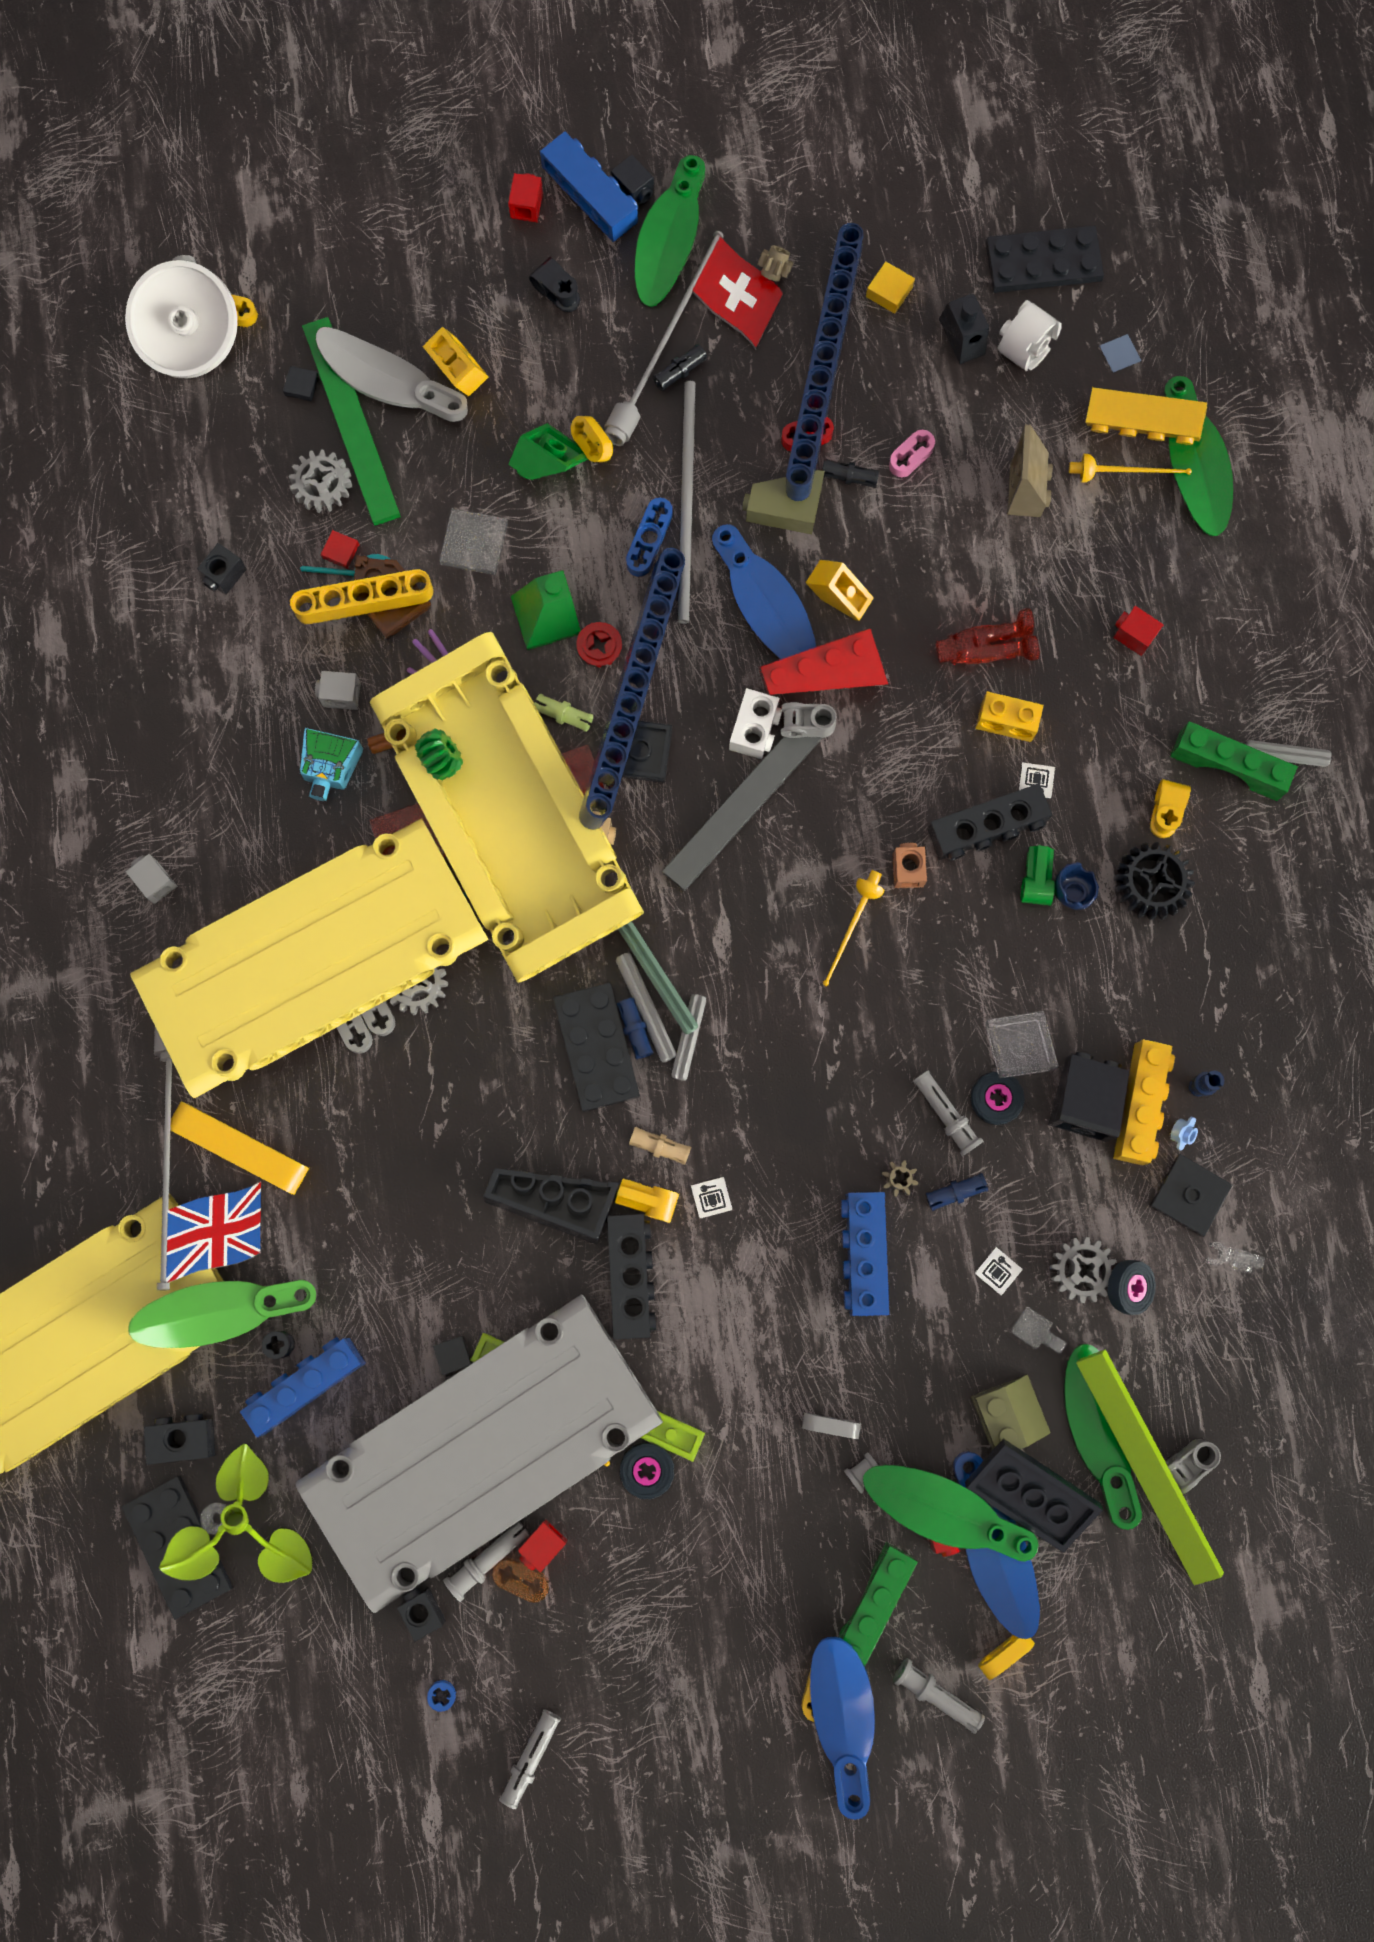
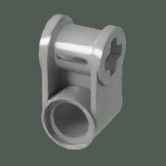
[781,702,837,738]
[1165,1439,1221,1494]

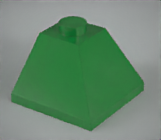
[508,423,588,480]
[511,570,581,650]

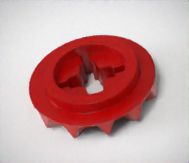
[576,622,622,668]

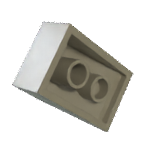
[1007,424,1053,517]

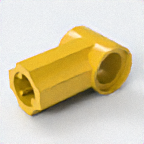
[615,1179,679,1223]

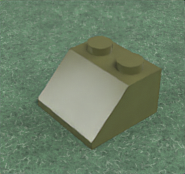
[970,1374,1051,1451]

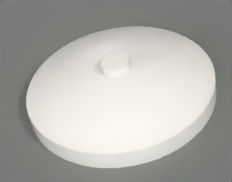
[125,260,238,378]

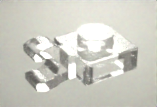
[1205,1242,1265,1273]
[1010,1306,1067,1354]

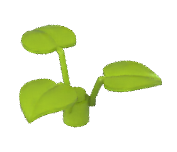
[159,1444,312,1583]

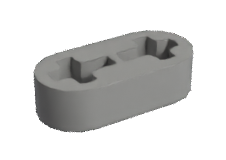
[362,1001,395,1036]
[337,1014,373,1054]
[802,1413,861,1439]

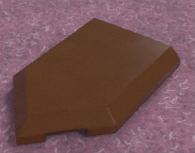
[354,555,432,639]

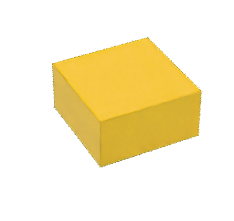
[866,261,915,314]

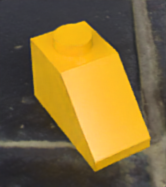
[806,560,874,621]

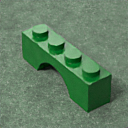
[1170,721,1298,801]
[838,1542,918,1667]

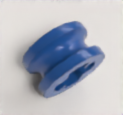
[427,1680,456,1712]

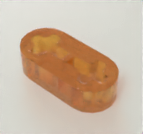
[492,1558,549,1603]

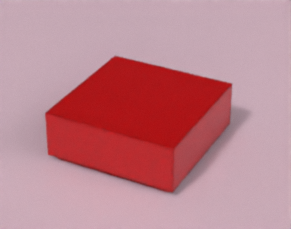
[320,530,360,569]

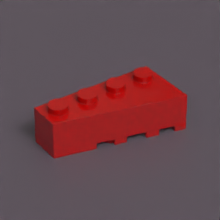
[758,629,888,695]

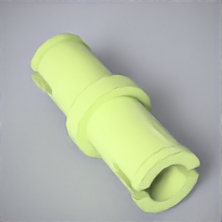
[534,694,593,732]

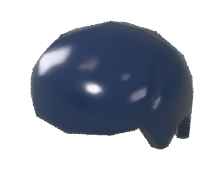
[1054,862,1099,910]

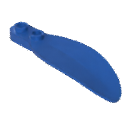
[712,524,816,659]
[953,1451,1040,1639]
[810,1637,875,1820]

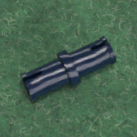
[616,998,654,1060]
[1189,1071,1224,1097]
[925,1173,989,1211]

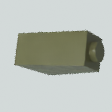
[742,470,825,535]

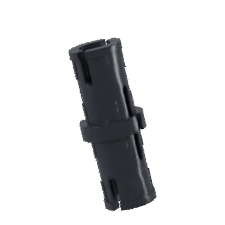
[653,344,707,391]
[822,459,880,488]

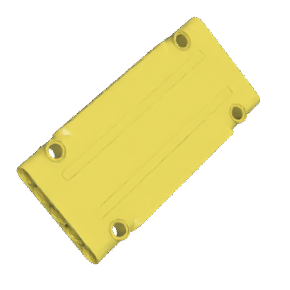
[370,632,644,983]
[130,818,488,1098]
[0,1194,224,1474]

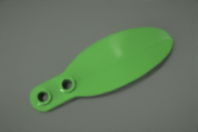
[128,1280,316,1348]

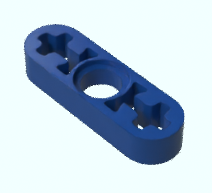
[626,498,673,577]

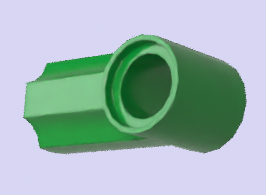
[1020,845,1055,906]

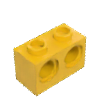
[423,327,488,396]
[975,691,1044,742]

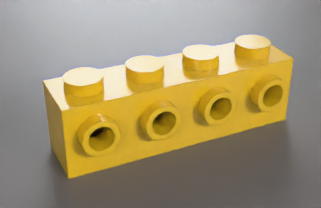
[1086,387,1207,445]
[1113,1039,1175,1165]

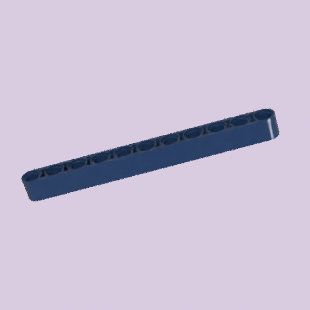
[786,223,863,501]
[579,548,685,830]

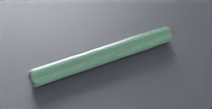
[618,921,698,1035]

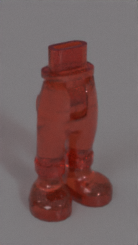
[935,608,1040,665]

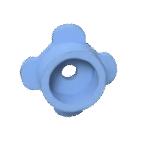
[1171,1116,1198,1150]

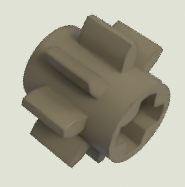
[757,245,794,281]
[881,1160,918,1197]

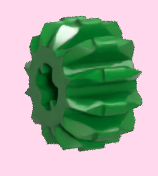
[415,728,463,781]

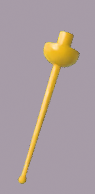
[1069,453,1192,483]
[823,870,885,986]

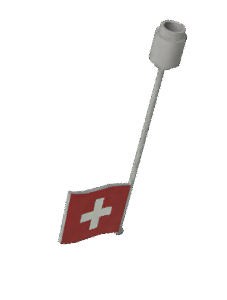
[604,231,783,446]

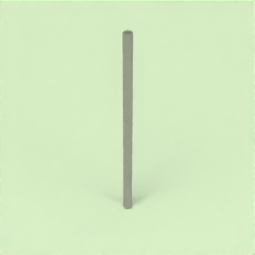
[678,381,696,624]

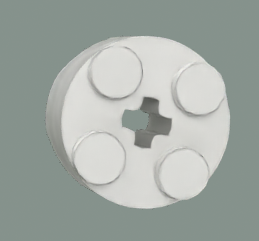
[997,300,1061,371]

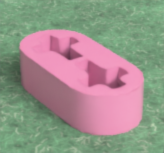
[889,430,935,478]

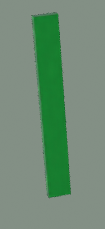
[302,317,401,526]

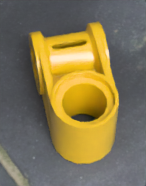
[1150,779,1191,838]

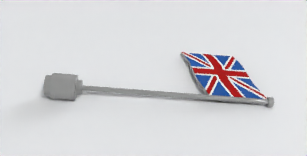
[154,1027,261,1291]

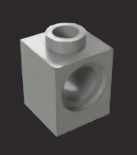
[315,671,361,710]
[125,854,178,904]

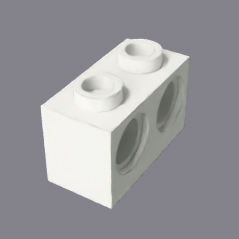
[729,688,782,759]

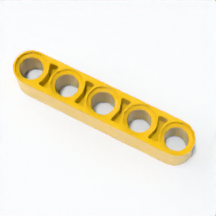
[290,569,433,624]
[170,1101,309,1195]

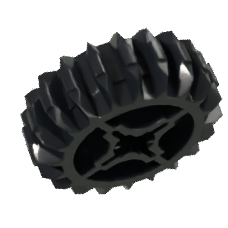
[1114,842,1195,920]

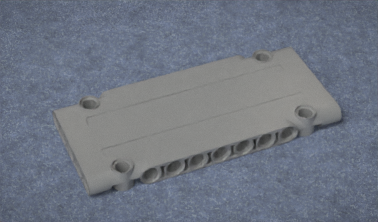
[296,1294,663,1613]

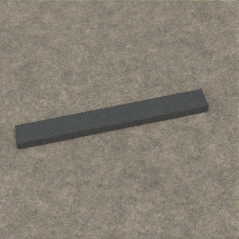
[662,703,831,892]

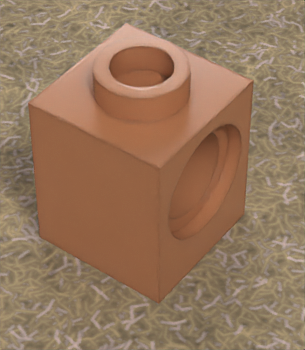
[892,843,927,888]

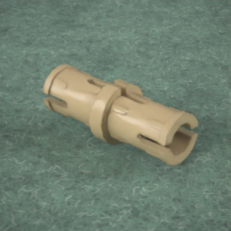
[629,1127,691,1165]

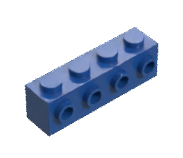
[540,132,638,242]
[841,1192,889,1316]
[240,1337,366,1437]

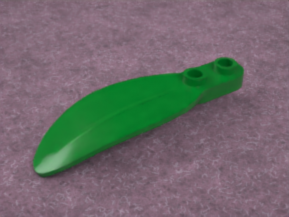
[635,155,705,307]
[1164,376,1233,536]
[1064,1344,1142,1530]
[863,1465,1038,1562]

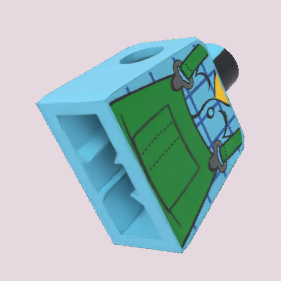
[300,728,363,801]

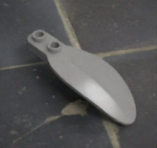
[316,327,468,422]

